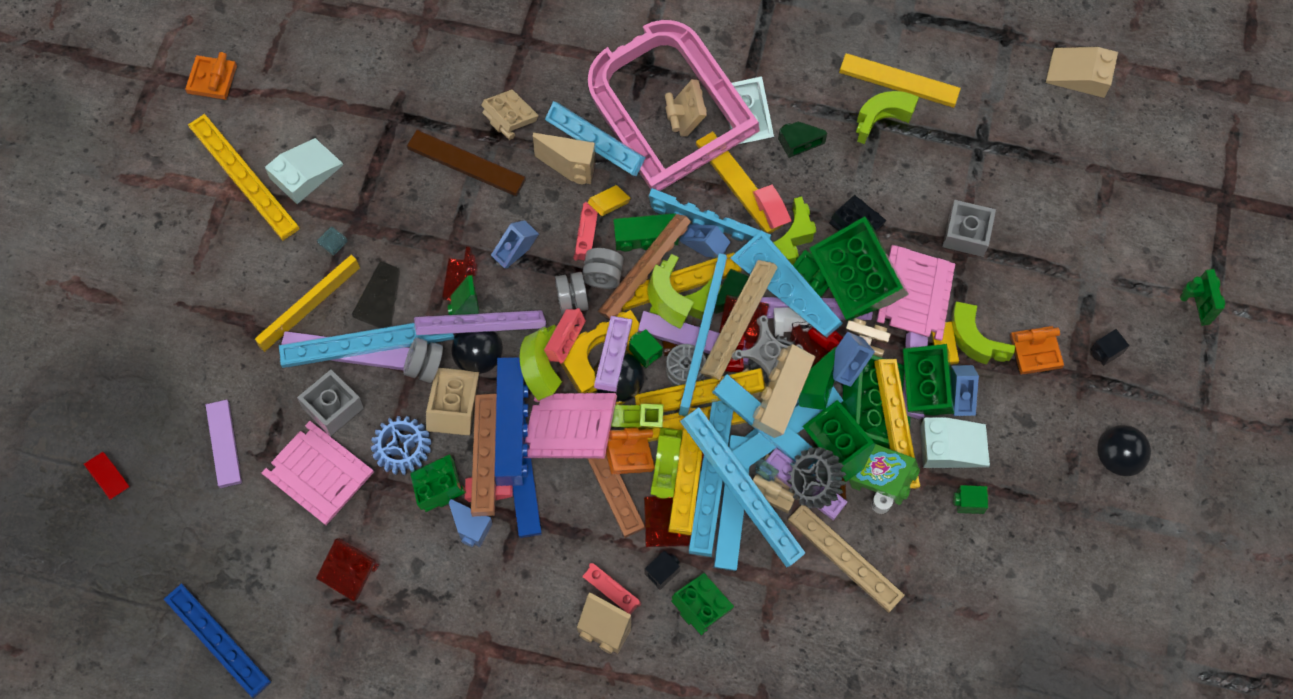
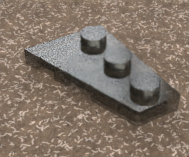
[352,261,400,329]

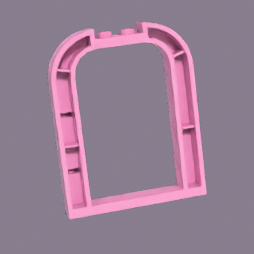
[588,20,760,191]

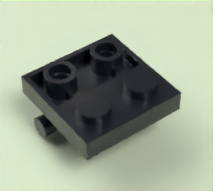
[829,195,887,232]

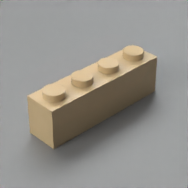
[752,344,815,438]

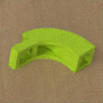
[856,91,919,144]
[647,254,694,329]
[950,302,1015,365]
[520,324,562,401]
[598,404,663,429]
[651,428,682,498]

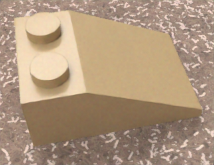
[1046,47,1118,98]
[533,133,596,184]
[426,368,479,436]
[577,593,631,654]

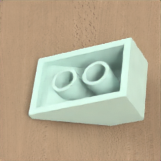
[728,77,774,144]
[265,138,343,204]
[920,418,990,468]

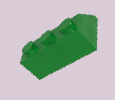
[903,344,955,416]
[802,400,875,482]

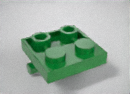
[793,250,829,298]
[1180,269,1225,326]
[410,454,466,512]
[671,573,734,636]

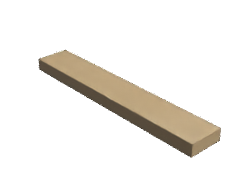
[700,260,778,380]
[788,505,905,613]

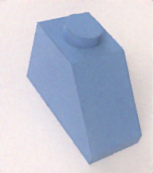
[491,220,539,269]
[679,224,730,258]
[833,332,875,387]
[951,365,979,416]
[449,499,492,547]

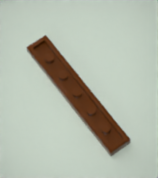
[407,130,526,197]

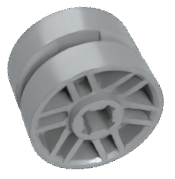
[582,248,624,289]
[555,272,588,315]
[403,337,443,383]
[666,344,706,387]

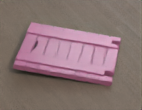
[876,245,955,341]
[524,393,617,459]
[261,421,374,525]

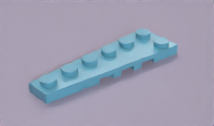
[649,188,771,241]
[731,230,843,338]

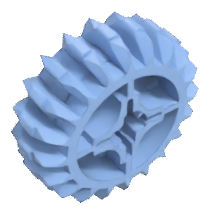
[371,416,431,475]

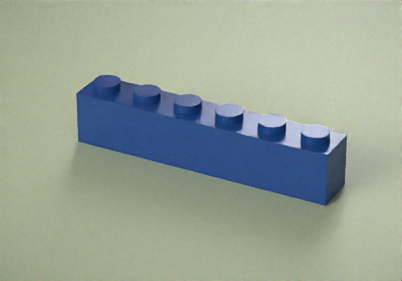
[495,357,529,486]

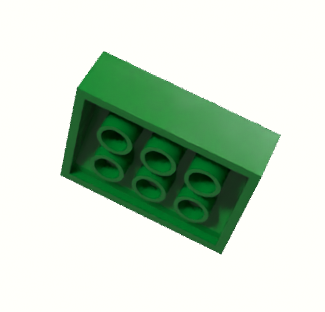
[809,216,909,321]
[842,355,911,449]

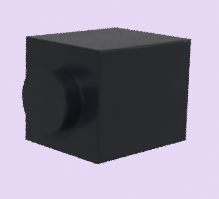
[1090,329,1130,366]
[644,550,680,590]

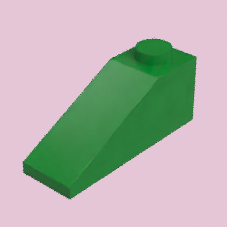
[448,275,479,315]
[798,347,837,410]

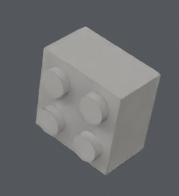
[942,200,996,257]
[297,370,363,436]

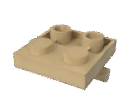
[665,79,707,137]
[482,90,539,140]
[845,318,890,358]
[753,454,795,513]

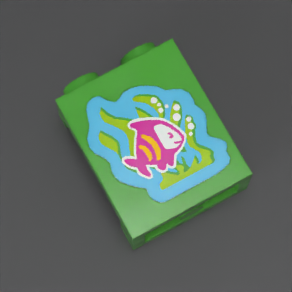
[849,444,920,505]

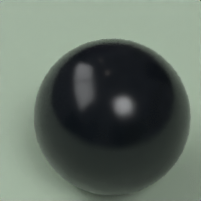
[451,331,503,374]
[594,352,645,402]
[1097,425,1151,476]

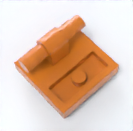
[185,52,237,100]
[1010,326,1064,375]
[606,427,655,475]

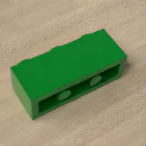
[613,213,679,252]

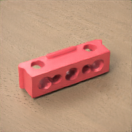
[574,202,598,261]
[544,308,586,363]
[583,563,641,615]

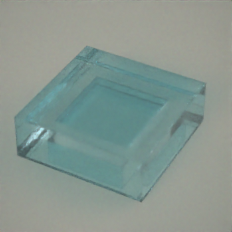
[317,226,348,256]
[755,458,779,481]

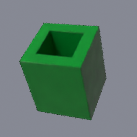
[629,329,663,368]
[953,485,988,514]

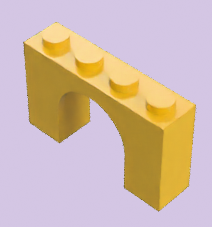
[560,310,643,394]

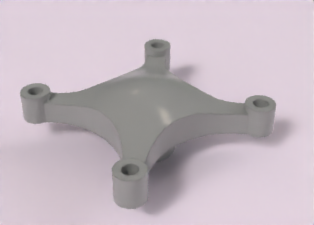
[732,315,803,386]

